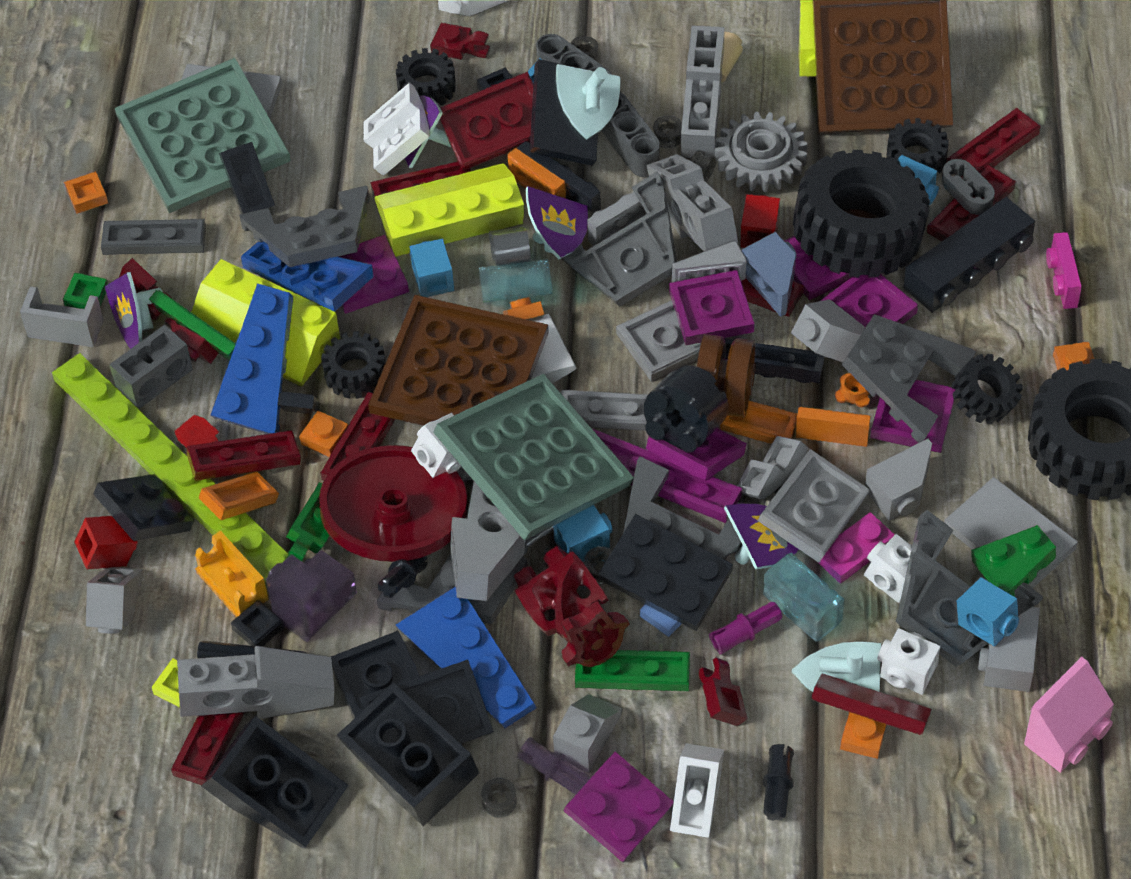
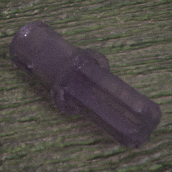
[517,737,591,795]

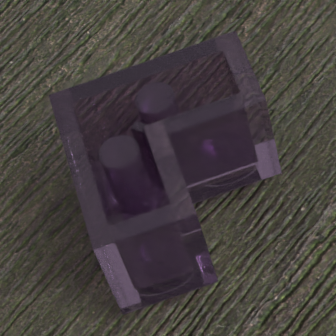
[266,550,357,642]

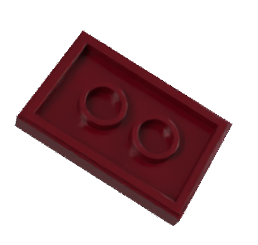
[439,71,533,171]

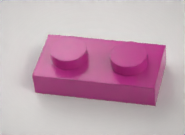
[1046,232,1082,309]
[819,512,895,584]

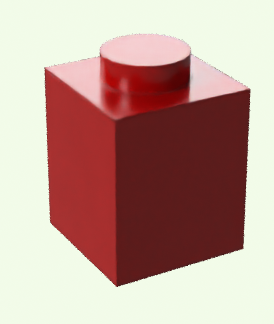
[740,194,780,248]
[74,516,138,570]

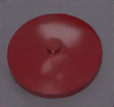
[320,445,467,562]

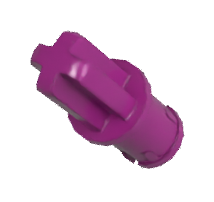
[709,602,783,655]

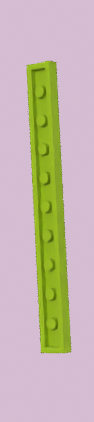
[52,353,303,596]

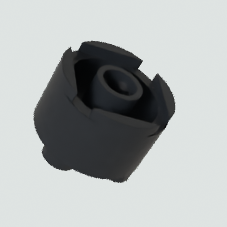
[644,365,729,453]

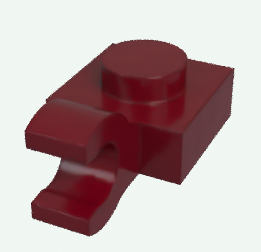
[430,22,491,60]
[119,258,172,320]
[164,318,219,364]
[699,657,748,726]

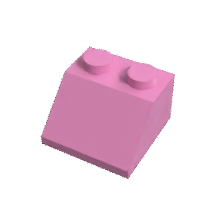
[1024,657,1114,773]

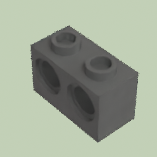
[109,325,193,409]

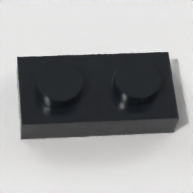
[219,142,275,214]

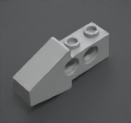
[681,26,725,159]
[647,154,738,252]
[450,481,526,601]
[177,646,334,719]

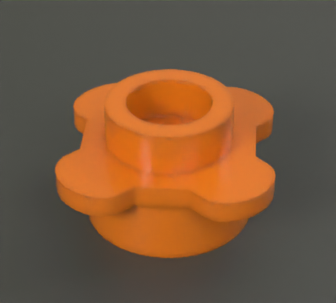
[835,373,870,408]

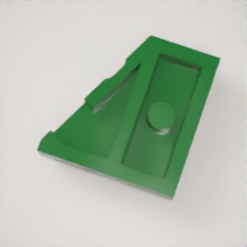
[971,525,1056,597]

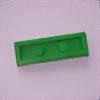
[149,290,236,361]
[575,650,690,691]

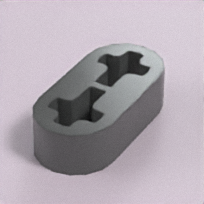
[942,159,995,215]

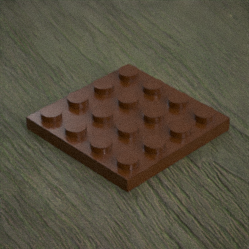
[812,0,953,134]
[368,295,549,426]

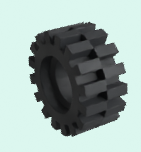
[396,48,456,106]
[886,118,949,173]
[321,331,386,399]
[952,354,1023,424]

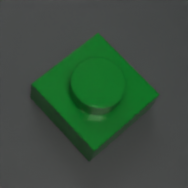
[63,273,108,309]

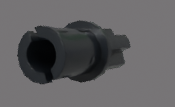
[378,556,428,598]
[762,744,794,821]

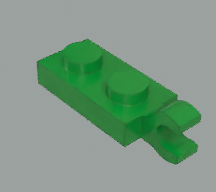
[283,482,330,571]

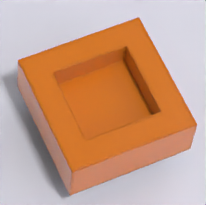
[64,171,108,214]
[503,297,544,319]
[1053,342,1095,370]
[299,411,348,457]
[840,712,887,759]

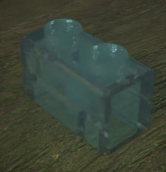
[478,259,553,303]
[763,553,845,642]

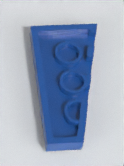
[241,242,374,312]
[211,283,293,434]
[396,587,537,728]

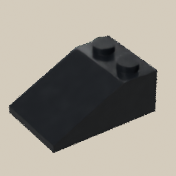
[337,682,479,826]
[201,716,349,849]

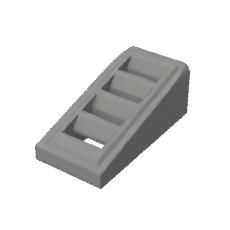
[671,241,747,283]

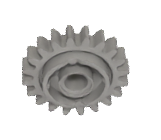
[715,112,808,192]

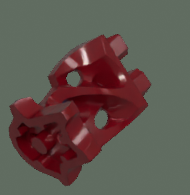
[514,546,630,667]

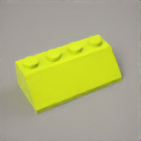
[375,163,524,257]
[191,259,340,387]

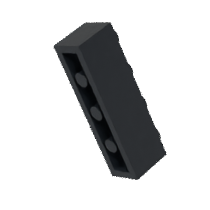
[903,197,1035,313]

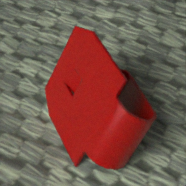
[174,415,219,448]

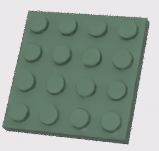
[114,58,291,213]
[433,374,634,541]

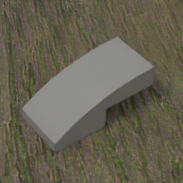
[737,436,809,500]

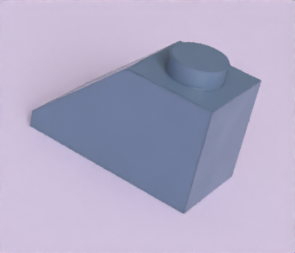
[741,232,797,317]

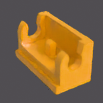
[195,530,269,618]

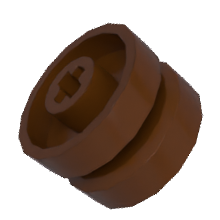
[697,334,756,418]

